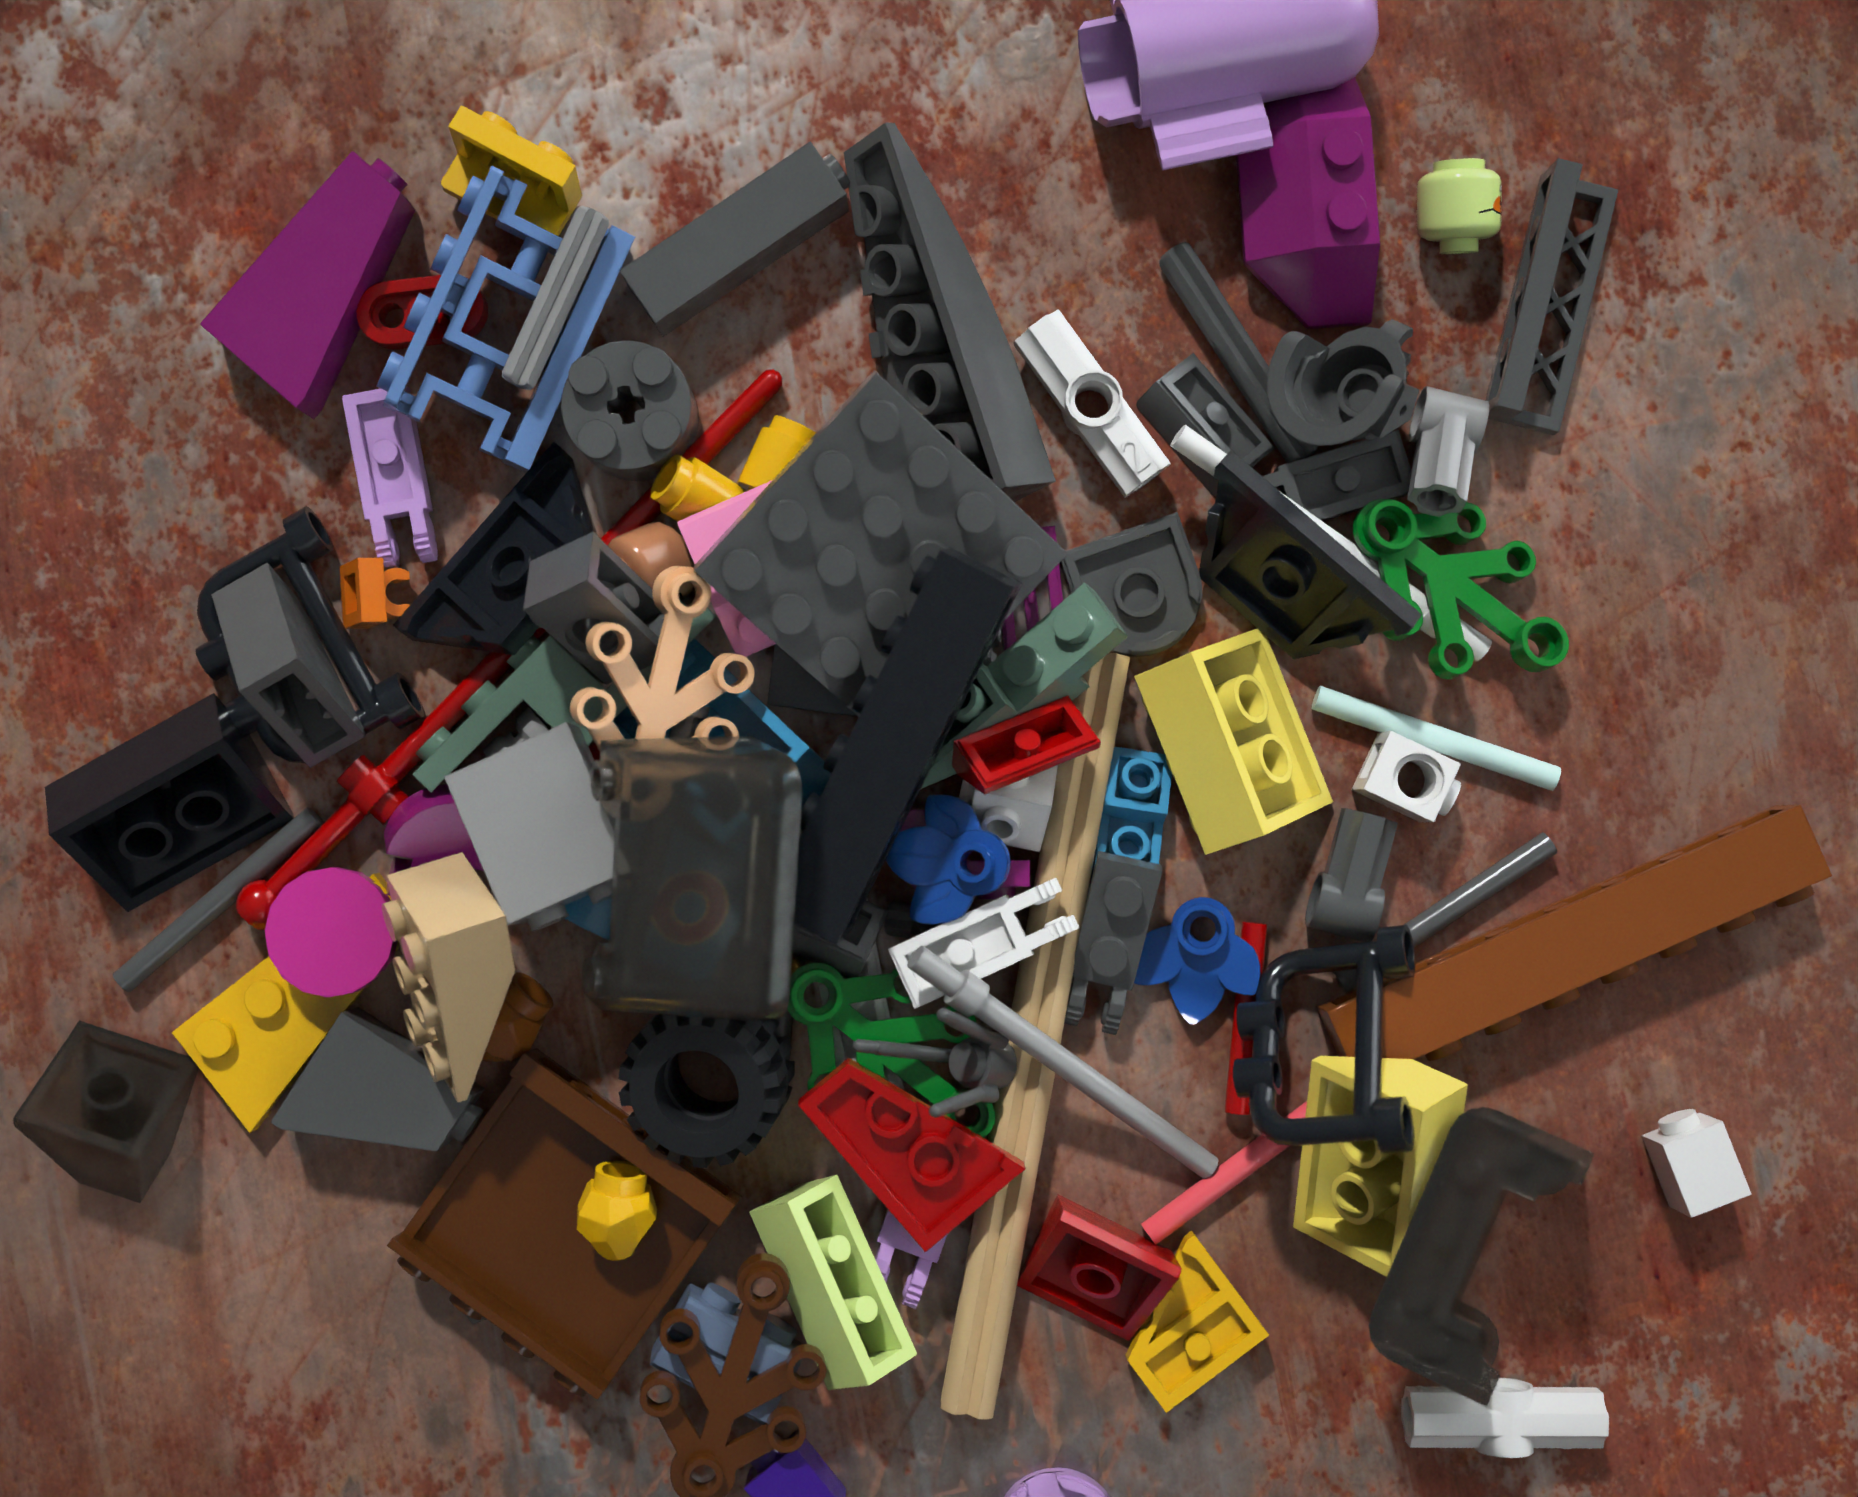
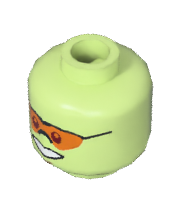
[1417,158,1502,254]

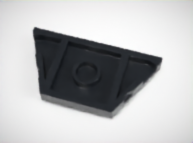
[393,442,593,655]
[1199,450,1422,660]

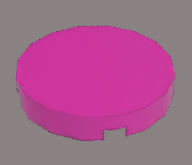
[265,867,398,997]

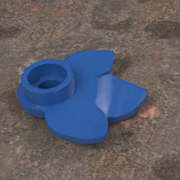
[886,795,1011,924]
[1134,897,1260,1025]

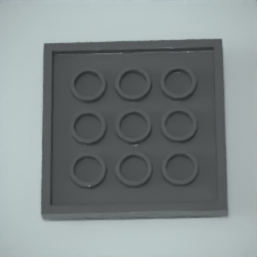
[694,370,1068,717]

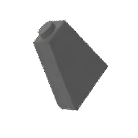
[211,563,366,768]
[271,1007,485,1151]

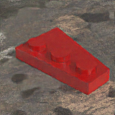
[798,1057,1026,1252]

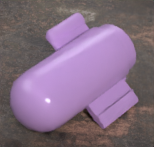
[1078,0,1379,171]

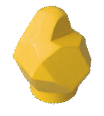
[577,1161,657,1261]

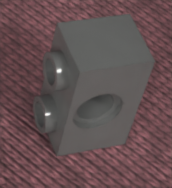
[523,532,665,685]

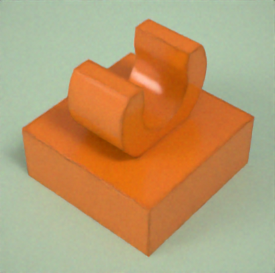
[339,558,411,629]

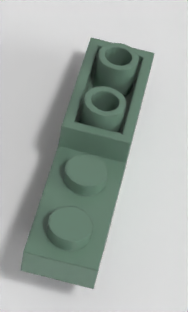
[921,582,1128,789]

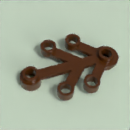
[640,1253,826,1497]

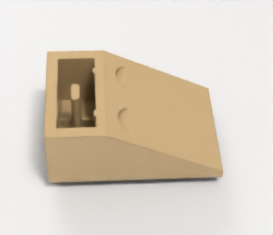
[382,852,515,1103]

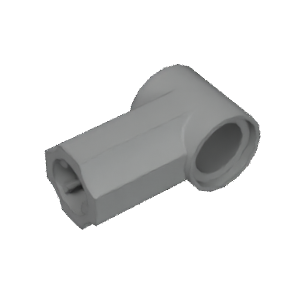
[1407,386,1489,517]

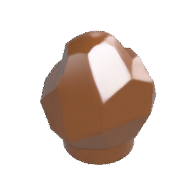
[482,972,553,1062]

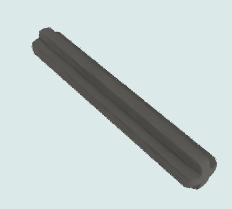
[1159,242,1319,463]

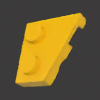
[1126,1230,1269,1413]

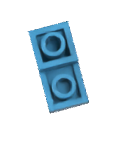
[1091,746,1172,879]

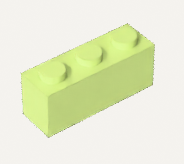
[749,1175,917,1390]

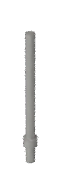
[907,946,1219,1179]

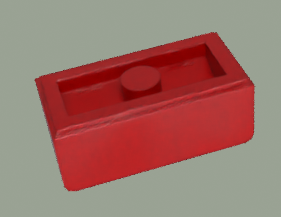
[952,696,1101,795]

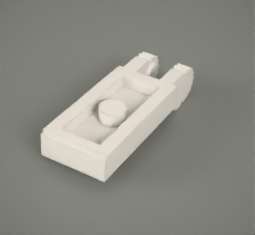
[888,878,1079,1009]

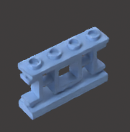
[376,166,635,473]

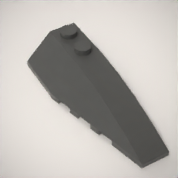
[844,122,1056,502]

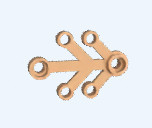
[570,566,755,820]

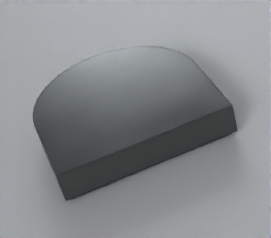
[1059,512,1202,657]

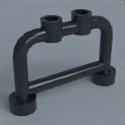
[195,506,424,764]
[1233,925,1415,1154]

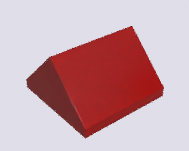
[1017,1194,1182,1341]

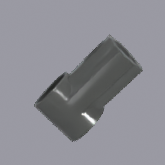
[1305,808,1398,942]

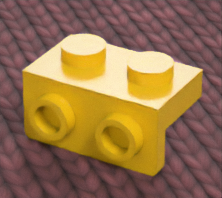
[441,105,582,236]

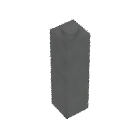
[619,141,850,337]

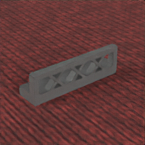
[1485,158,1618,435]

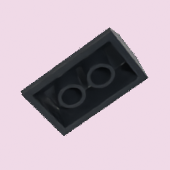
[45,693,294,912]

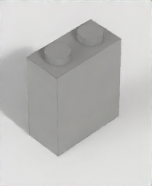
[444,722,642,932]

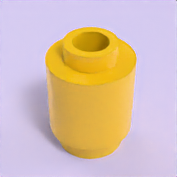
[737,415,816,491]
[651,455,746,522]

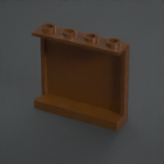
[387,1048,742,1400]

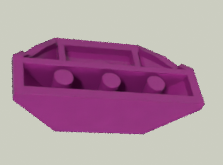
[1236,77,1380,329]

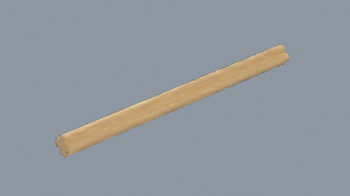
[940,653,1130,1419]

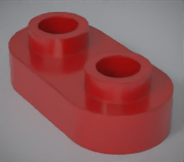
[356,275,488,350]

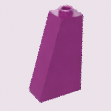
[200,151,415,419]

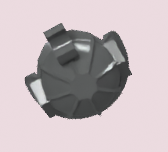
[1267,319,1419,446]

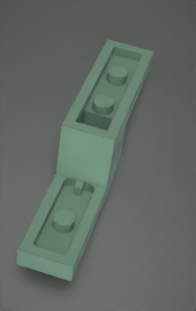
[412,598,716,792]

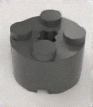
[561,341,699,481]

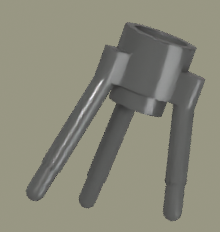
[853,1008,1017,1117]

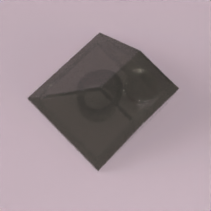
[13,1020,199,1203]

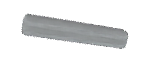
[502,205,609,390]

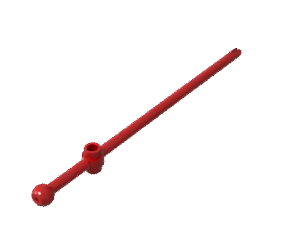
[236,370,782,930]

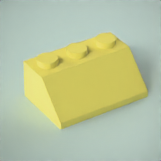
[1134,628,1333,855]
[1293,1056,1468,1284]

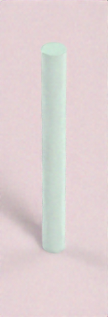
[1311,686,1561,791]

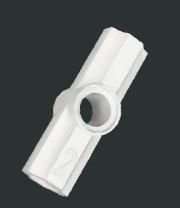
[1013,309,1171,498]
[1401,1378,1609,1458]

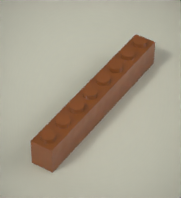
[1316,805,1832,1061]

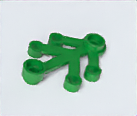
[1353,499,1569,680]
[784,962,995,1138]

